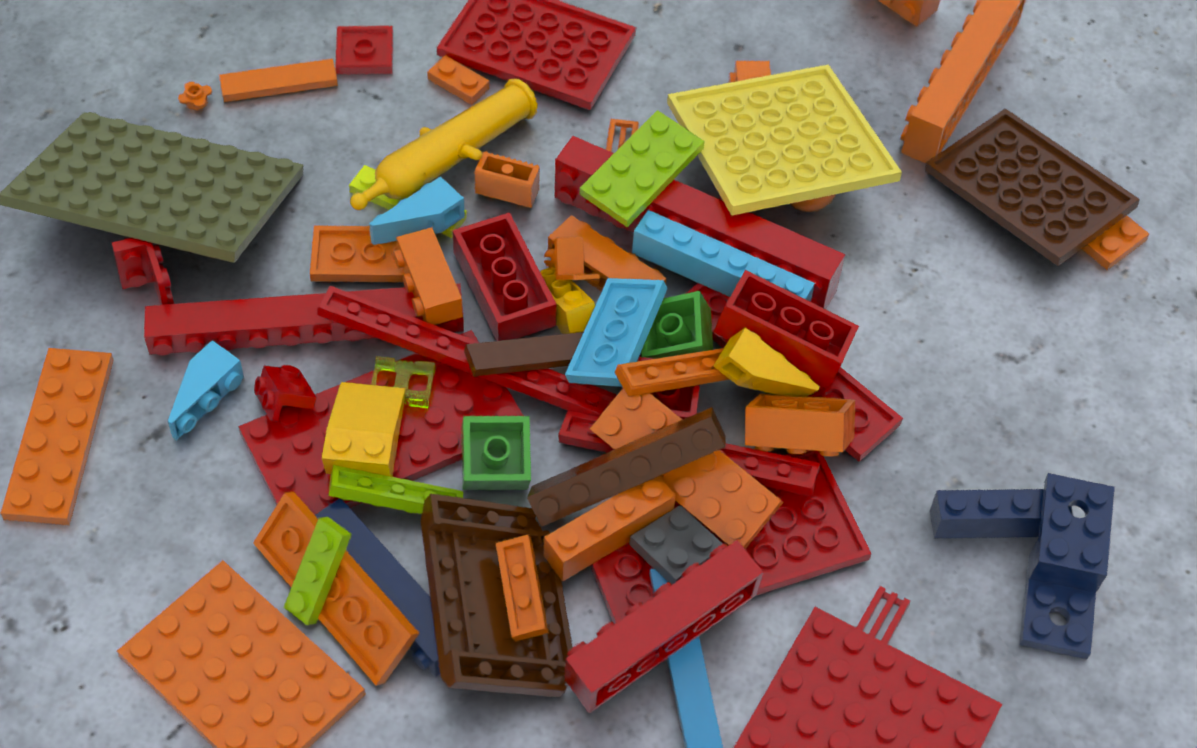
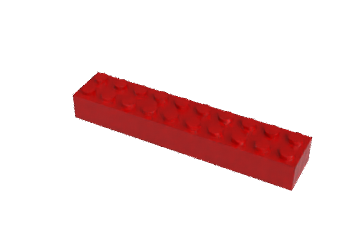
[554,136,845,309]

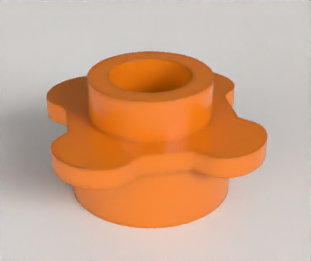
[178,82,212,110]

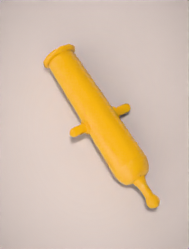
[350,79,537,210]

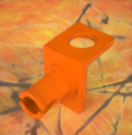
[544,237,600,280]

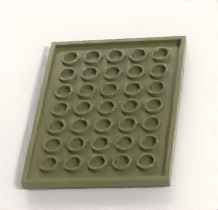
[0,112,303,263]

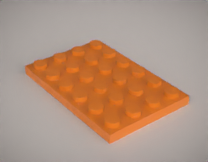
[117,560,366,748]

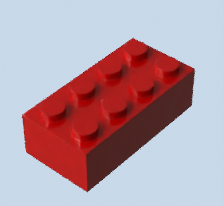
[452,212,557,341]
[713,270,859,389]

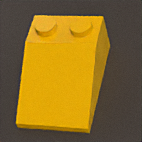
[322,382,406,477]

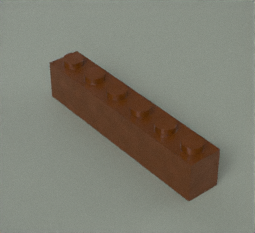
[527,407,726,527]

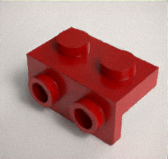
[254,365,317,422]

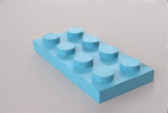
[565,278,668,387]

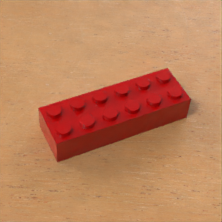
[565,540,763,713]

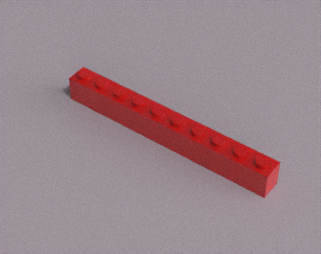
[144,283,464,355]

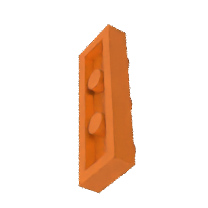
[496,534,549,642]

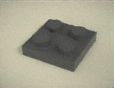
[629,505,722,585]

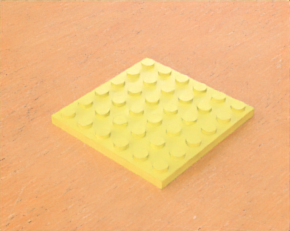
[667,64,902,215]

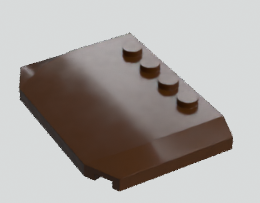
[421,494,573,697]

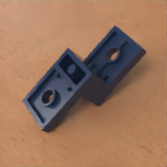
[1019,473,1115,659]

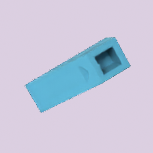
[369,177,465,245]
[168,340,244,440]

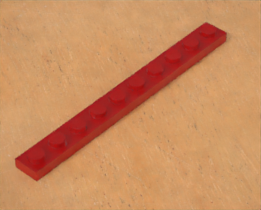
[317,286,617,417]

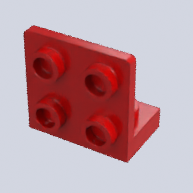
[112,238,174,305]

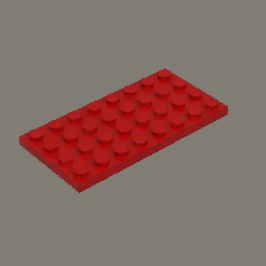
[238,330,524,515]
[574,450,872,624]

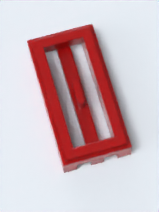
[856,586,911,644]

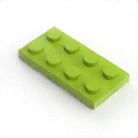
[580,110,705,227]

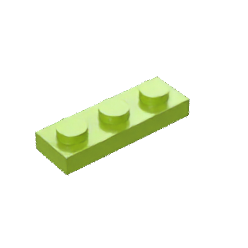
[283,517,352,625]

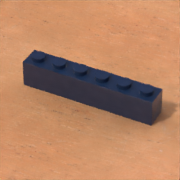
[315,498,440,677]

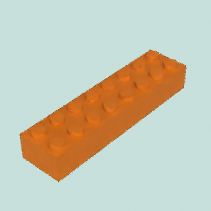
[900,0,1026,164]

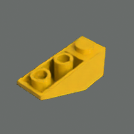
[540,267,595,334]
[714,328,820,397]

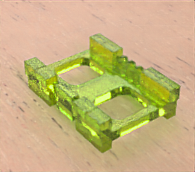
[371,356,436,408]

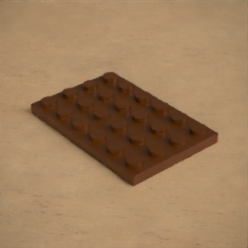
[925,108,1140,266]

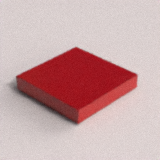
[335,26,393,74]

